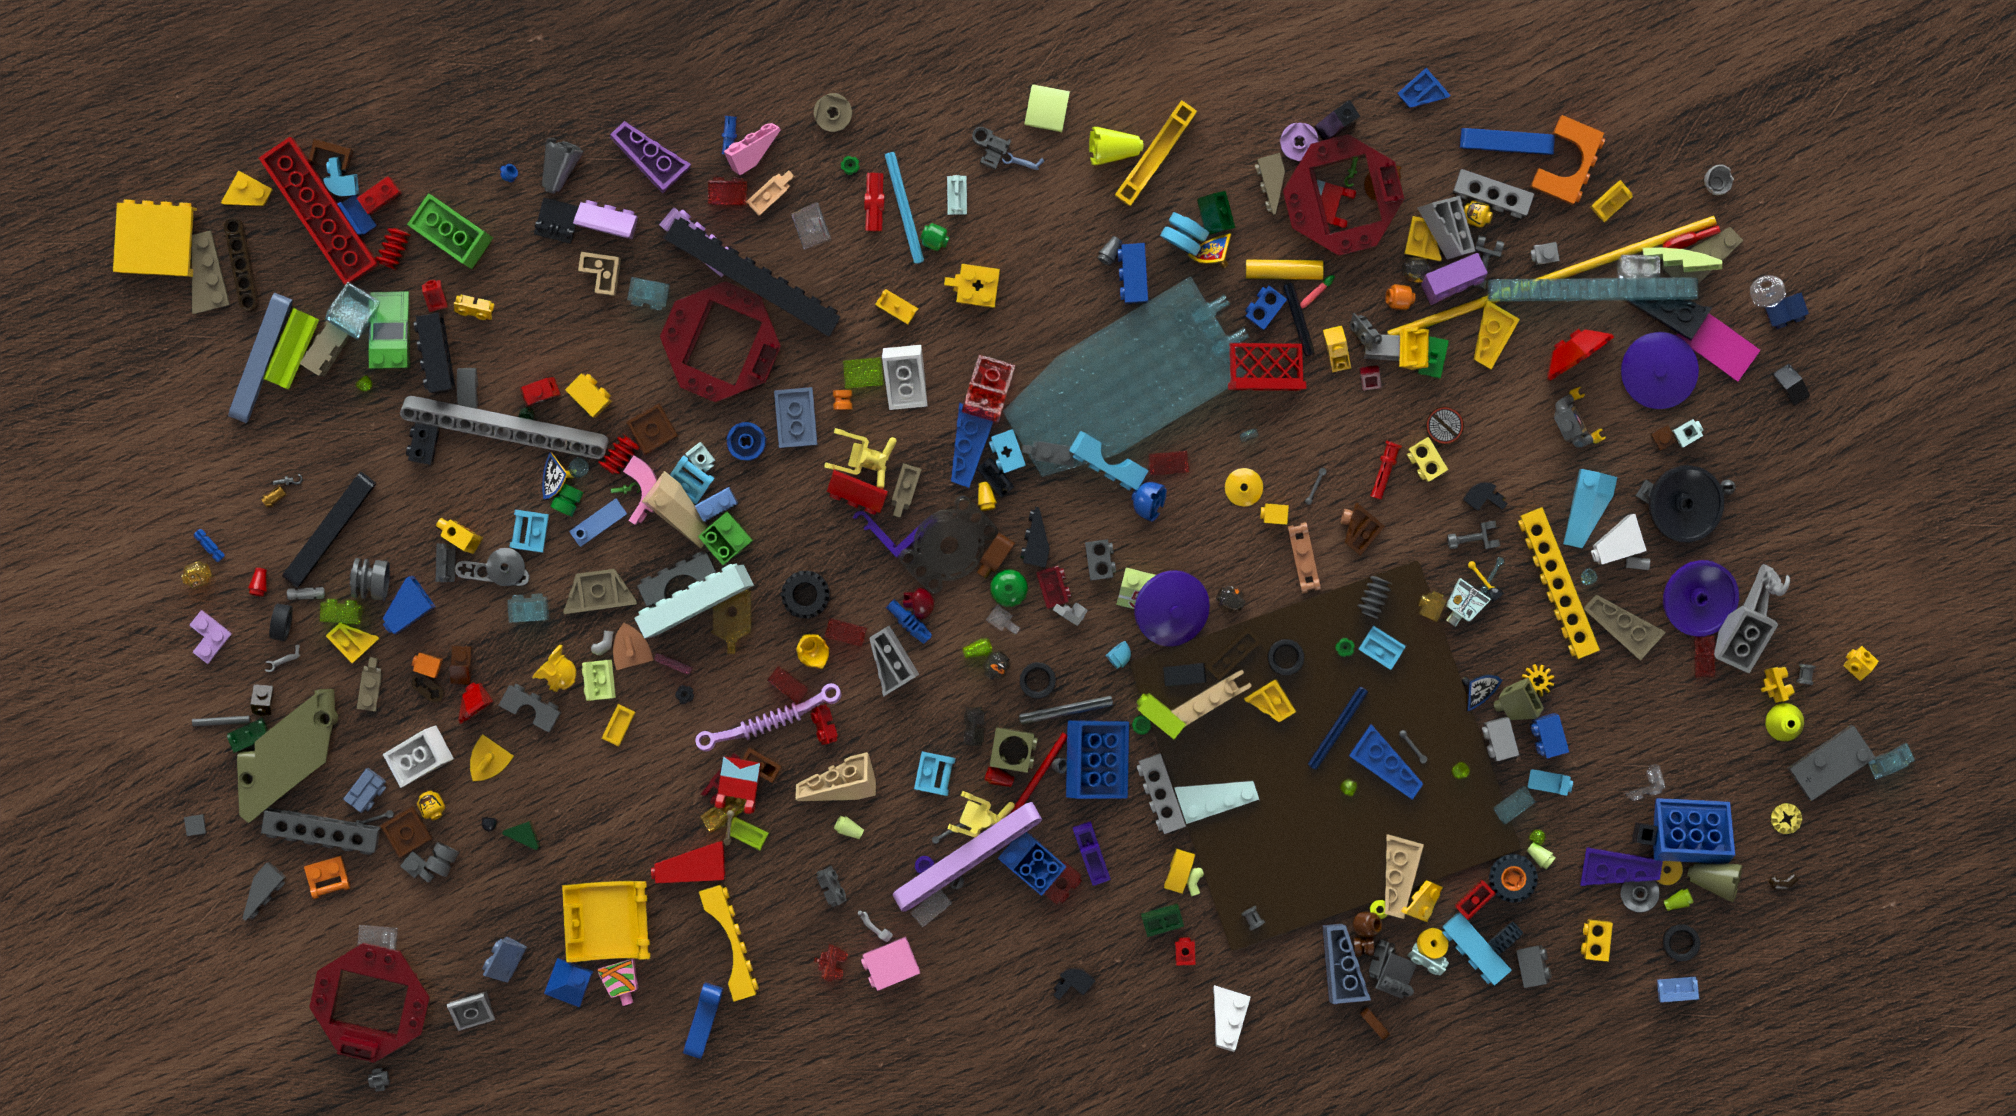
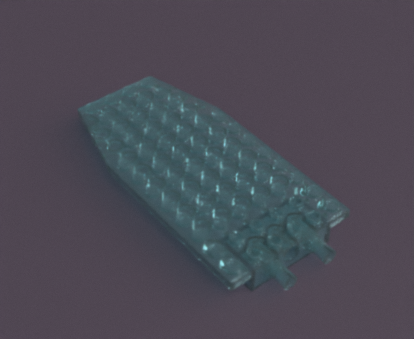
[1003,276,1250,477]

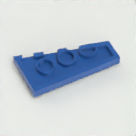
[1349,724,1423,800]

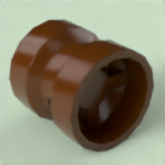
[1354,937,1374,956]

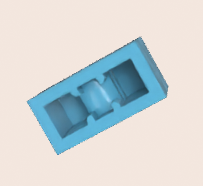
[989,429,1026,473]

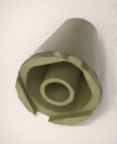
[1687,863,1742,902]

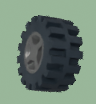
[1488,921,1523,955]

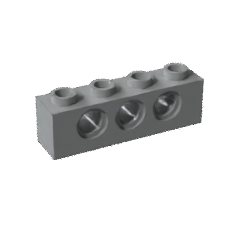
[1453,169,1534,219]
[1137,753,1186,834]

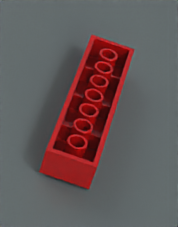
[259,137,379,286]

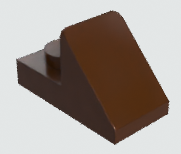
[449,646,472,685]
[743,748,782,783]

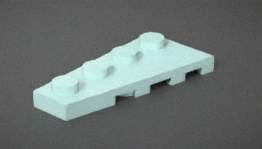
[1174,781,1259,824]

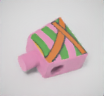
[598,958,638,1006]

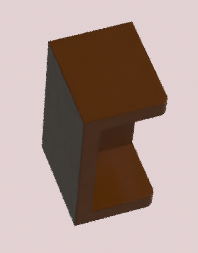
[308,139,354,172]

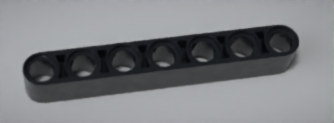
[282,471,377,588]

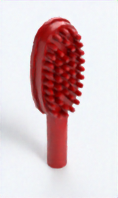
[1662,226,1721,249]

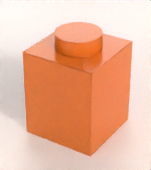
[411,652,443,678]

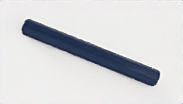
[1308,687,1368,770]

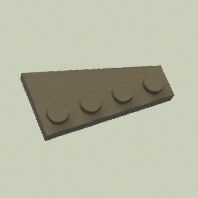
[1661,227,1743,294]
[192,231,230,315]
[1583,595,1666,660]

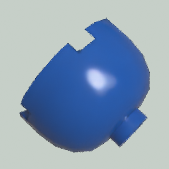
[1132,482,1167,522]

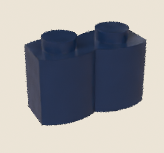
[1764,292,1809,329]

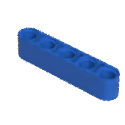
[1460,128,1555,155]

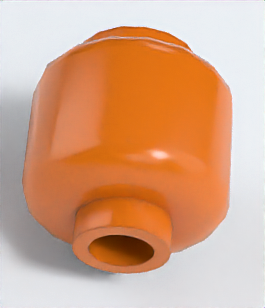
[1385,284,1415,310]

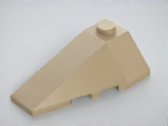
[642,471,708,548]
[796,752,876,801]

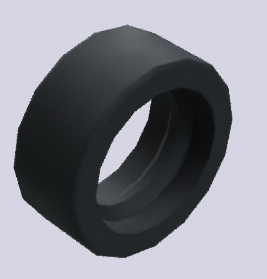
[269,604,293,641]
[1268,639,1304,676]
[1020,662,1056,699]
[1663,924,1700,961]

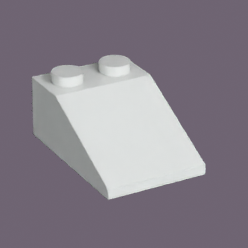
[882,345,927,410]
[383,725,454,788]

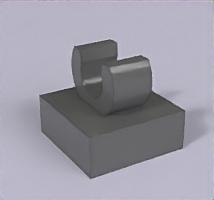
[1635,480,1654,504]

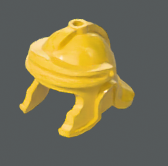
[532,645,576,692]

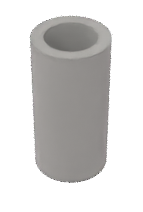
[1625,556,1650,570]

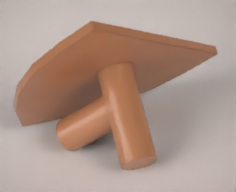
[613,623,653,670]

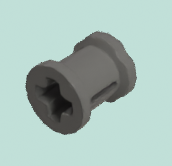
[1796,663,1816,685]
[1241,906,1265,931]

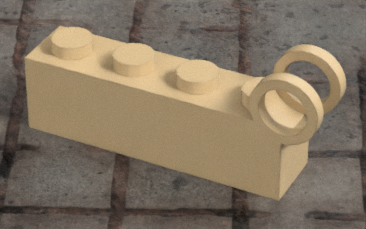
[1171,670,1252,726]

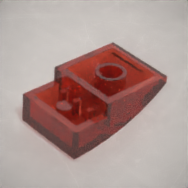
[962,354,1016,423]

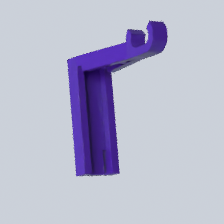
[853,511,938,559]

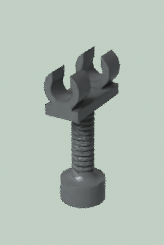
[1471,235,1504,289]
[1447,520,1500,550]

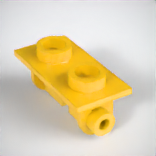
[454,294,495,320]

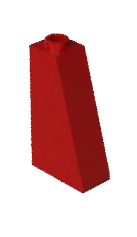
[651,841,725,883]

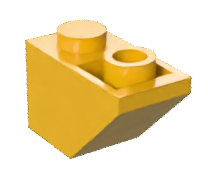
[1323,326,1351,372]

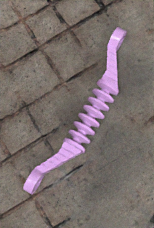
[695,683,841,752]

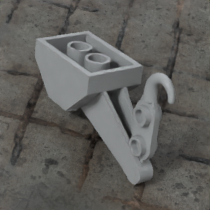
[1714,564,1790,673]

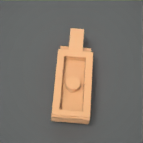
[746,170,795,216]

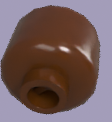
[1353,912,1382,937]

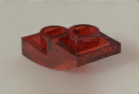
[1694,636,1715,677]

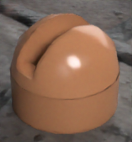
[1341,509,1353,525]

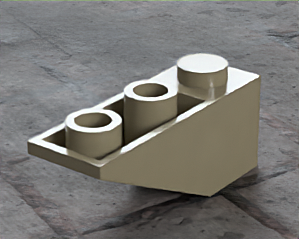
[1255,153,1285,216]

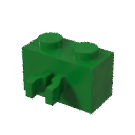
[1417,336,1449,379]

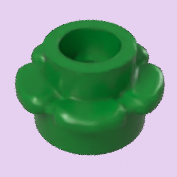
[841,156,860,175]
[1336,638,1355,657]

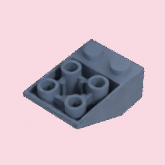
[482,937,527,983]

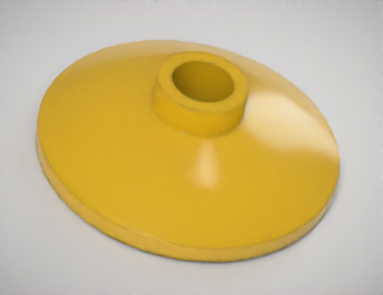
[1225,468,1263,507]

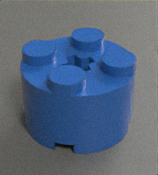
[727,422,766,461]

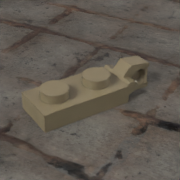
[891,463,922,518]
[357,657,382,712]

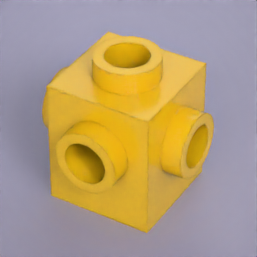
[1843,646,1879,681]

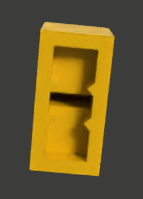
[1581,919,1613,961]

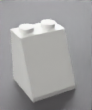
[1591,514,1646,564]

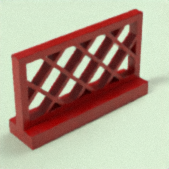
[1228,343,1306,391]

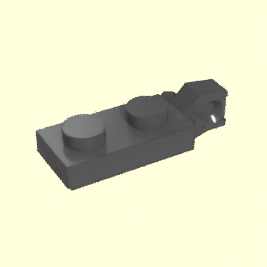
[1022,441,1075,466]

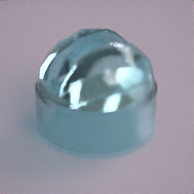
[1580,568,1597,585]

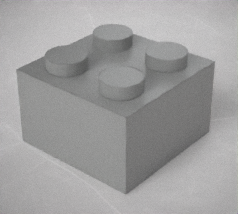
[1482,717,1519,761]

